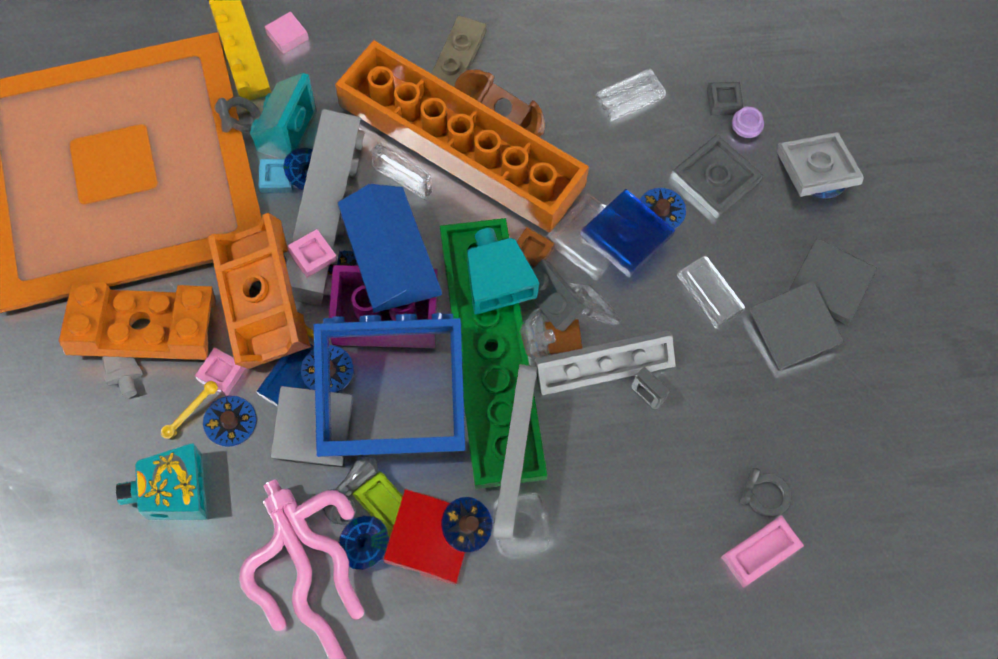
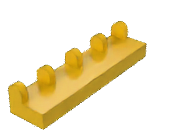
[208,0,271,100]

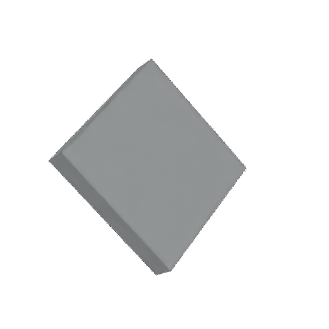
[777,132,864,197]
[271,386,353,466]

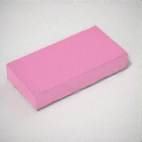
[722,515,804,588]

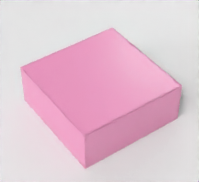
[265,11,309,54]
[288,229,336,278]
[195,347,246,396]

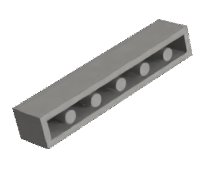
[286,109,365,306]

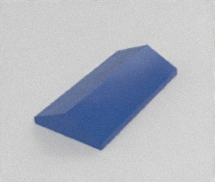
[338,184,442,313]

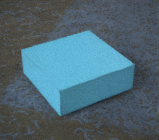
[258,159,294,193]

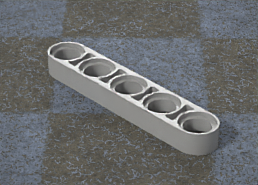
[493,364,537,540]

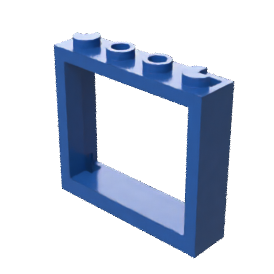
[314,313,465,457]

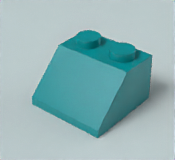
[250,73,317,159]

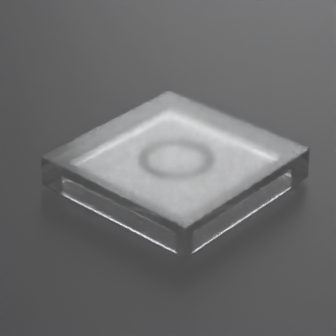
[546,193,639,281]

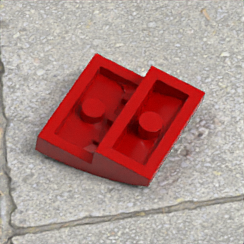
[383,489,476,585]

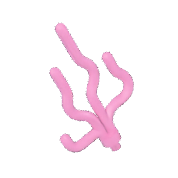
[239,479,364,659]

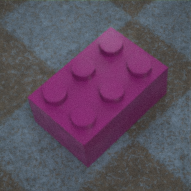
[329,265,438,348]

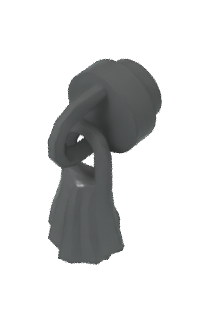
[322,455,378,525]

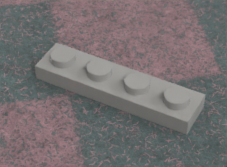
[534,330,676,395]

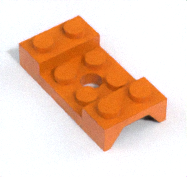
[208,213,311,369]
[59,281,216,360]

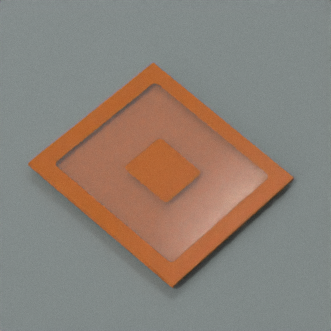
[0,32,262,313]

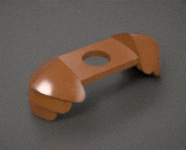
[454,69,545,137]

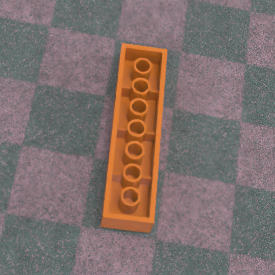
[335,40,589,234]

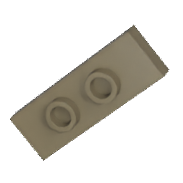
[431,15,487,87]

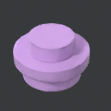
[732,107,764,138]

